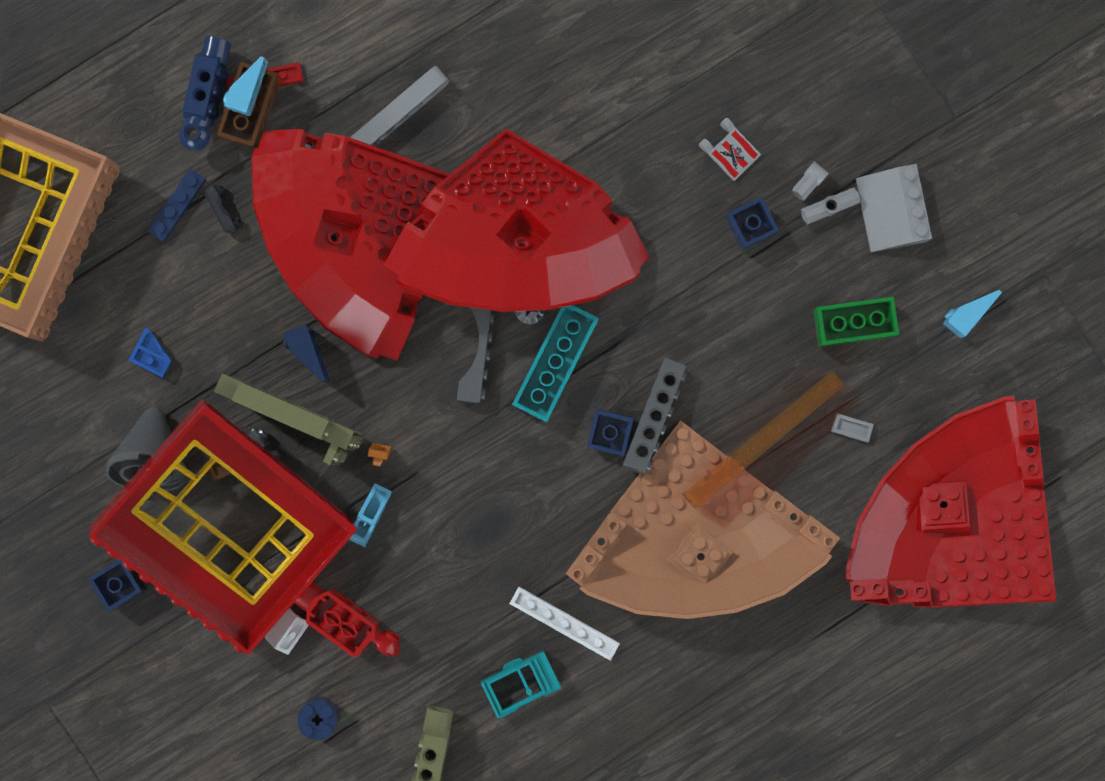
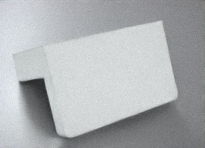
[265,608,309,655]

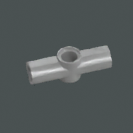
[801,188,860,225]

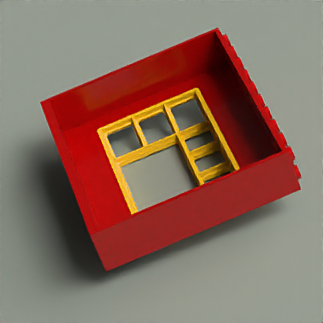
[89,398,358,655]

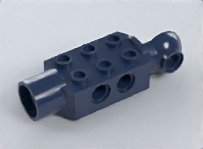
[179,36,231,151]

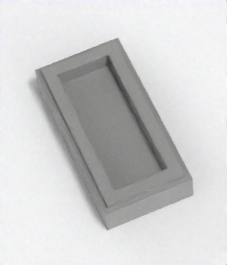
[831,413,874,443]

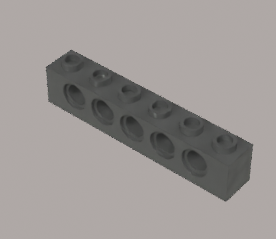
[622,358,687,475]

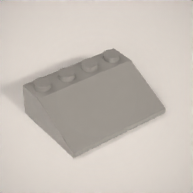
[856,164,932,253]

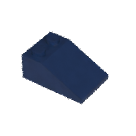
[283,325,331,384]

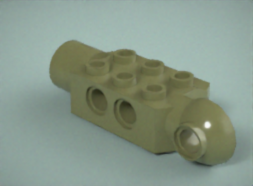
[411,706,454,781]

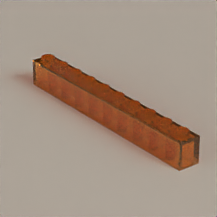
[682,371,845,509]

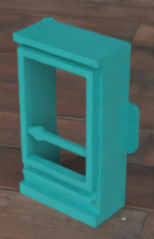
[481,650,561,718]

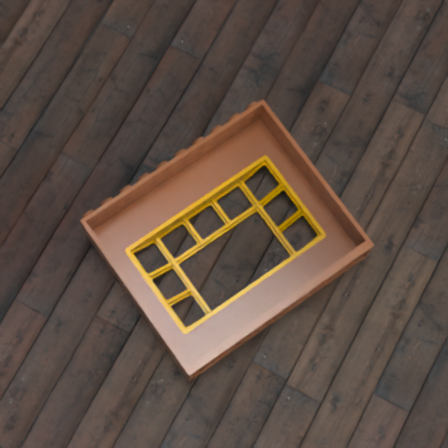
[0,113,120,342]

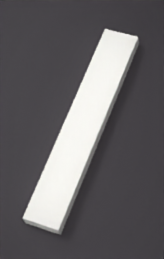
[509,587,620,661]

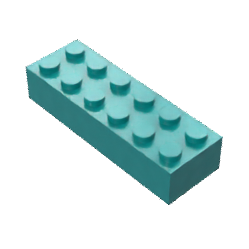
[512,305,599,423]

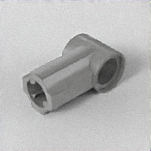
[792,161,829,201]

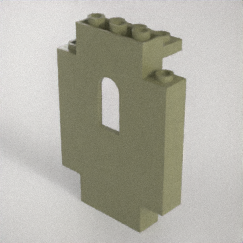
[214,374,363,465]

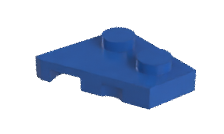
[128,328,173,378]

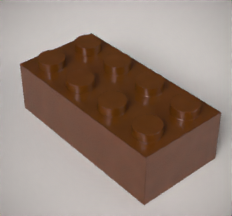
[217,62,281,149]

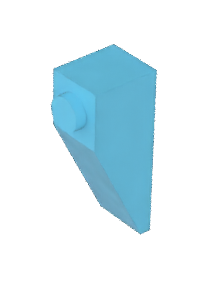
[223,57,268,116]
[943,290,1002,338]

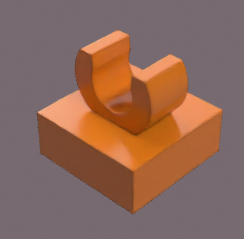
[368,443,391,466]

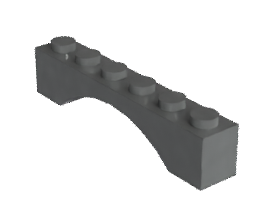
[457,308,495,404]

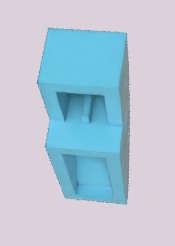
[349,483,392,547]

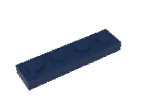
[147,168,206,243]

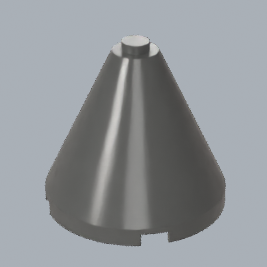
[106,407,186,491]

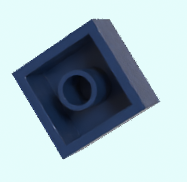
[725,197,779,251]
[587,408,635,456]
[88,559,148,612]

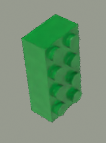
[813,297,899,347]

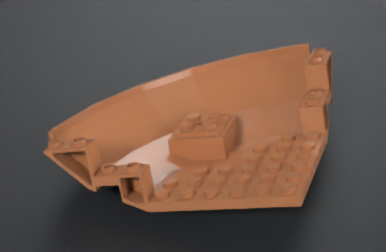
[566,420,840,619]

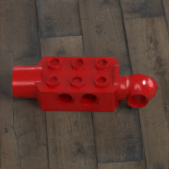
[294,582,401,657]

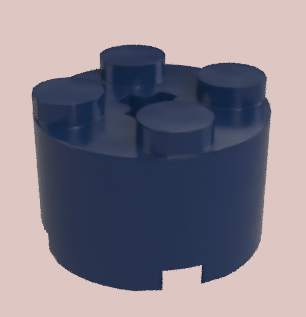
[298,697,339,740]

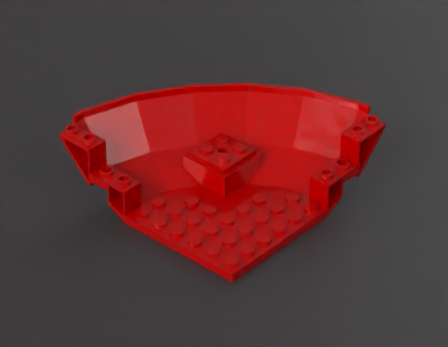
[251,129,450,360]
[383,129,650,312]
[846,396,1056,608]

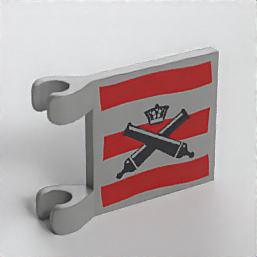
[699,118,761,181]

